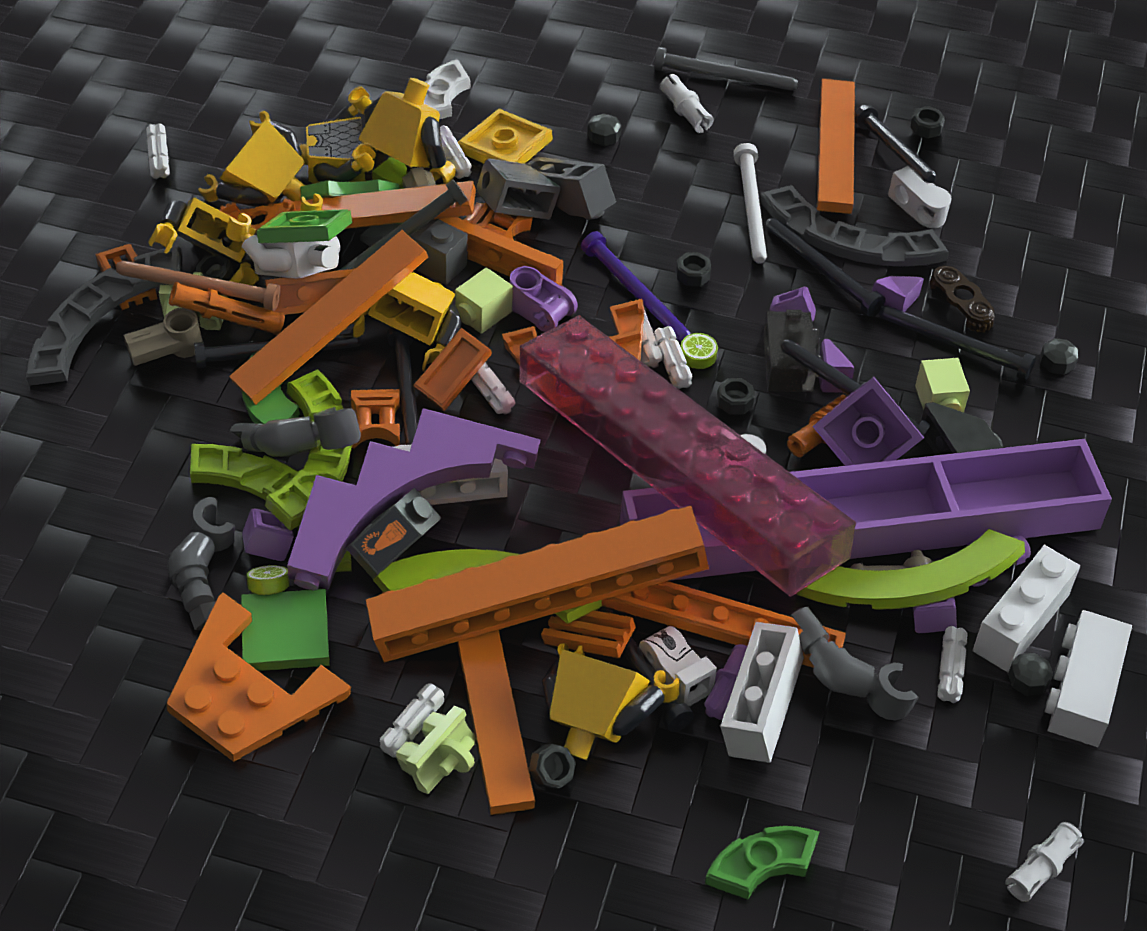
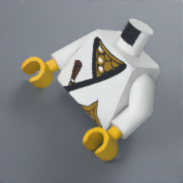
[226,194,340,279]

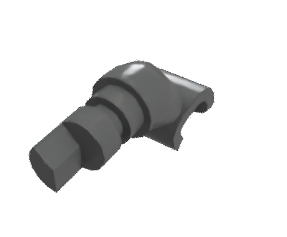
[230,407,361,457]
[167,497,235,630]
[791,607,919,721]

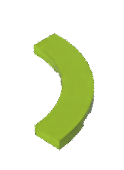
[265,369,351,531]
[190,444,352,572]
[796,529,1025,609]
[373,549,602,624]

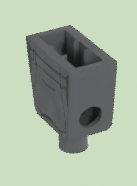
[476,158,561,220]

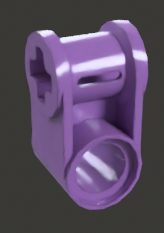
[509,266,578,333]

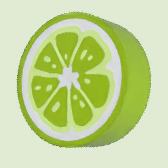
[681,333,718,369]
[247,565,290,595]

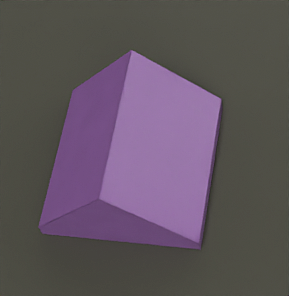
[812,377,924,466]

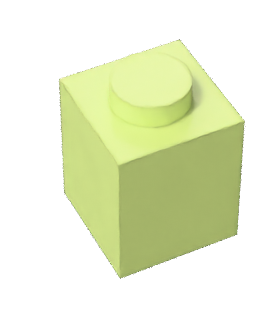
[455,267,513,334]
[915,358,970,413]

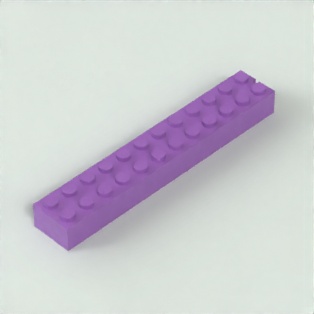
[620,439,1112,581]

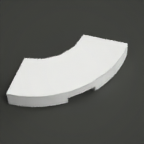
[423,60,470,119]

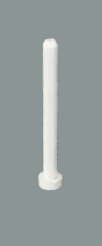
[734,143,767,264]

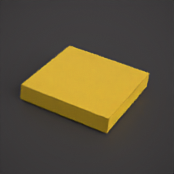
[458,109,553,164]

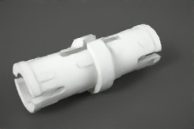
[660,74,714,133]
[1006,822,1084,902]

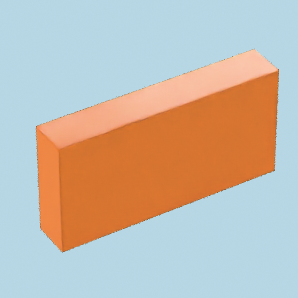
[413,328,492,411]

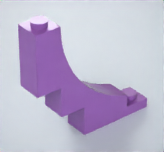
[287,408,540,590]

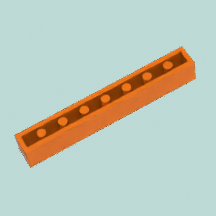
[366,506,709,663]

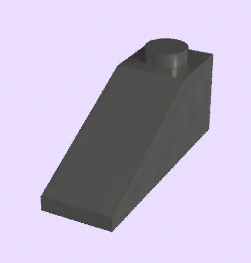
[526,157,616,220]
[360,219,468,285]

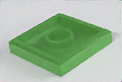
[257,209,352,243]
[241,589,330,671]

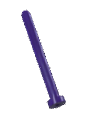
[581,231,691,342]

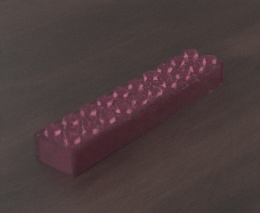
[520,315,856,597]

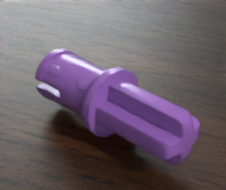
[704,644,747,720]

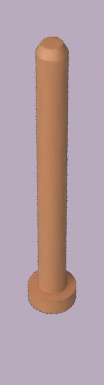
[116,261,280,311]

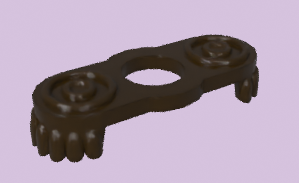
[929,265,995,333]

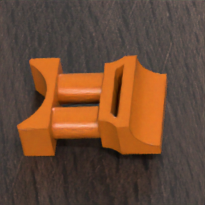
[464,202,533,240]
[351,389,400,448]

